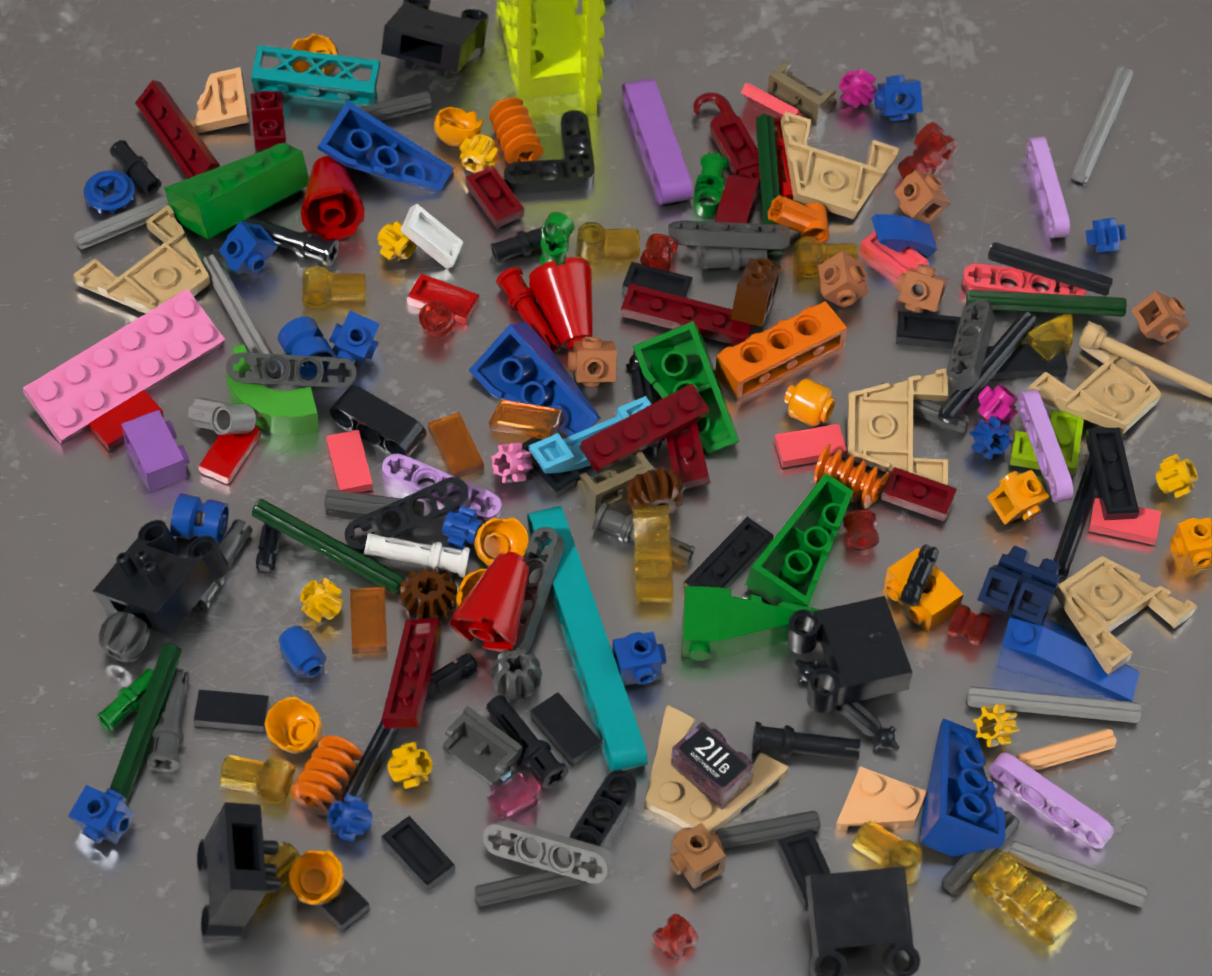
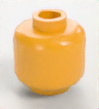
[784,379,836,427]

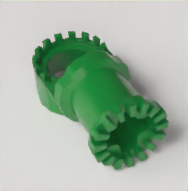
[693,152,728,217]
[540,212,575,266]

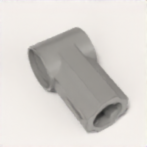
[188,397,256,435]

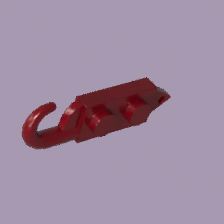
[693,92,760,180]

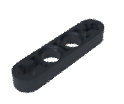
[344,477,469,552]

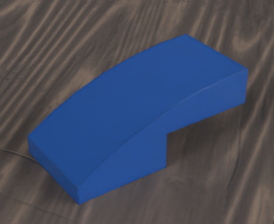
[871,214,938,256]

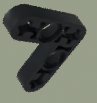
[504,110,595,194]

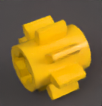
[459,134,499,173]
[377,221,417,262]
[1156,454,1198,498]
[300,577,343,623]
[973,703,1020,747]
[388,742,432,789]

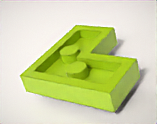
[1009,409,1084,476]

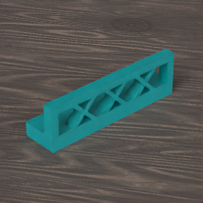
[251,45,380,107]

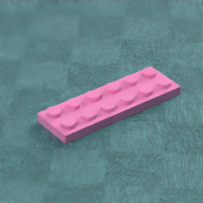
[23,288,225,445]

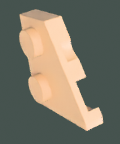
[189,67,250,134]
[836,767,927,831]

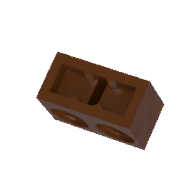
[731,258,781,327]

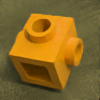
[987,469,1050,525]
[1170,517,1212,573]

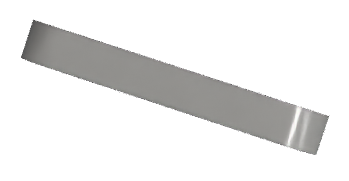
[483,820,616,884]

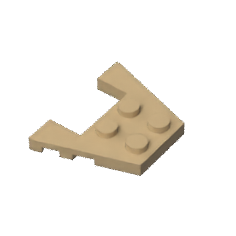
[781,111,900,219]
[73,205,210,313]
[1027,325,1162,434]
[847,368,948,485]
[1054,556,1198,675]
[645,705,789,833]

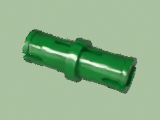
[97,668,153,731]

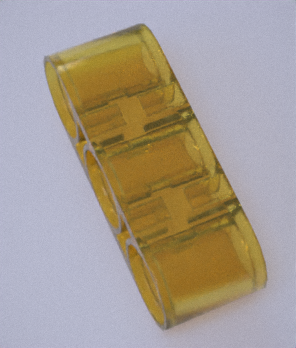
[633,505,673,605]
[973,851,1077,945]

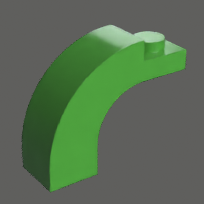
[226,344,319,436]

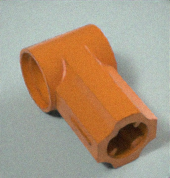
[768,195,829,245]

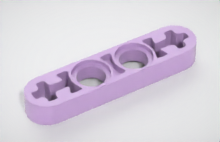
[1026,136,1070,239]
[1018,389,1074,503]
[382,454,502,524]
[989,753,1114,849]

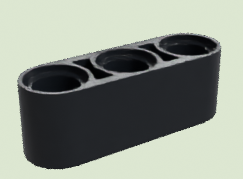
[329,385,427,457]
[568,770,636,866]

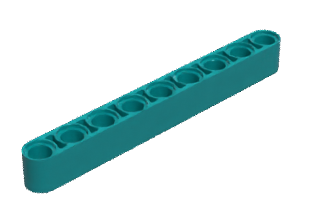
[527,506,648,772]

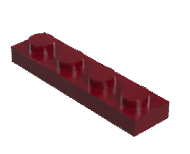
[135,80,220,178]
[620,284,753,345]
[579,384,710,474]
[382,618,442,729]

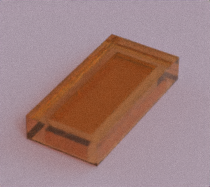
[488,400,563,439]
[428,412,484,478]
[350,587,387,654]

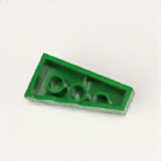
[164,143,309,239]
[745,473,854,607]

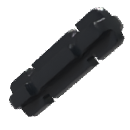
[256,523,281,572]
[901,544,939,606]
[425,653,477,702]

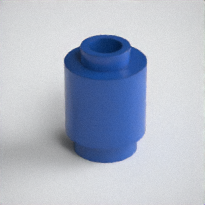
[278,626,327,678]

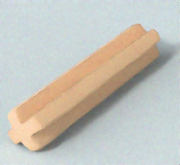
[1016,728,1117,771]

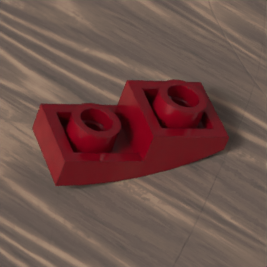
[250,91,286,150]
[715,175,760,223]

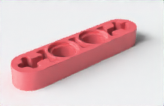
[962,263,1087,296]

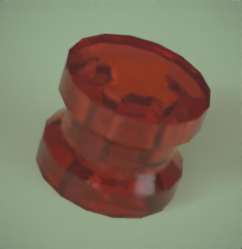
[640,234,678,271]
[419,301,456,338]
[843,510,879,551]
[652,913,698,961]

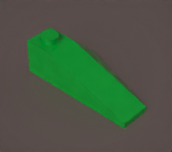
[633,321,740,455]
[681,586,820,661]

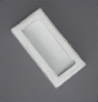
[400,204,464,269]

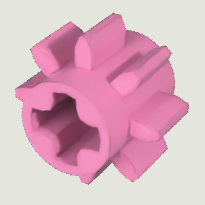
[491,442,533,484]

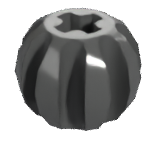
[98,612,151,662]
[490,647,543,700]

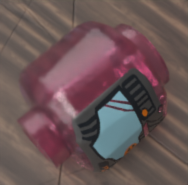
[486,769,542,823]

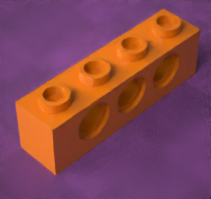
[715,301,847,402]

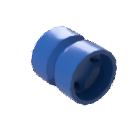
[278,317,336,379]
[170,493,229,546]

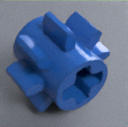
[1085,217,1127,253]
[969,416,1013,460]
[442,505,483,550]
[327,794,373,842]

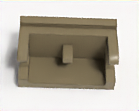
[767,61,837,125]
[577,451,655,514]

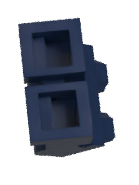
[977,546,1060,625]

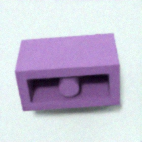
[121,410,190,493]

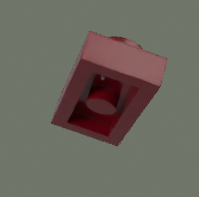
[465,165,524,228]
[666,422,711,490]
[881,467,957,522]

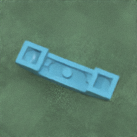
[529,396,652,473]

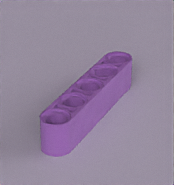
[622,78,693,205]

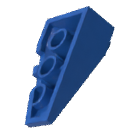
[317,101,454,193]
[469,321,601,437]
[996,607,1140,702]
[920,719,1005,857]

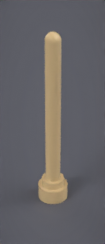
[1078,321,1212,399]

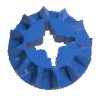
[84,170,135,214]

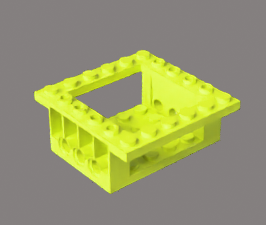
[496,0,605,115]

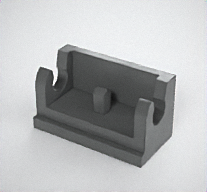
[443,706,522,785]

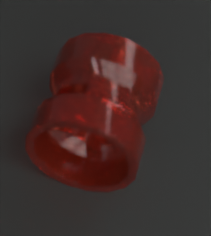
[914,122,958,166]
[898,144,942,179]
[947,603,992,647]

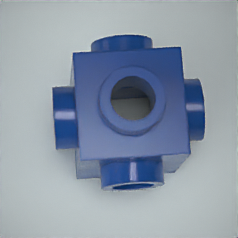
[874,75,923,121]
[219,221,278,275]
[329,311,380,367]
[612,631,667,686]
[68,785,134,844]

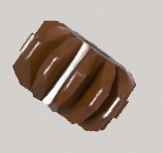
[626,468,684,519]
[399,565,457,619]

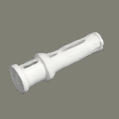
[364,533,470,578]

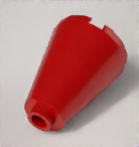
[301,156,365,241]
[529,257,593,352]
[450,551,529,652]

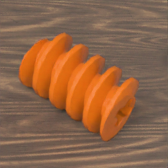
[489,97,544,164]
[814,444,889,509]
[291,735,363,816]

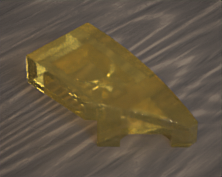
[1026,314,1073,362]

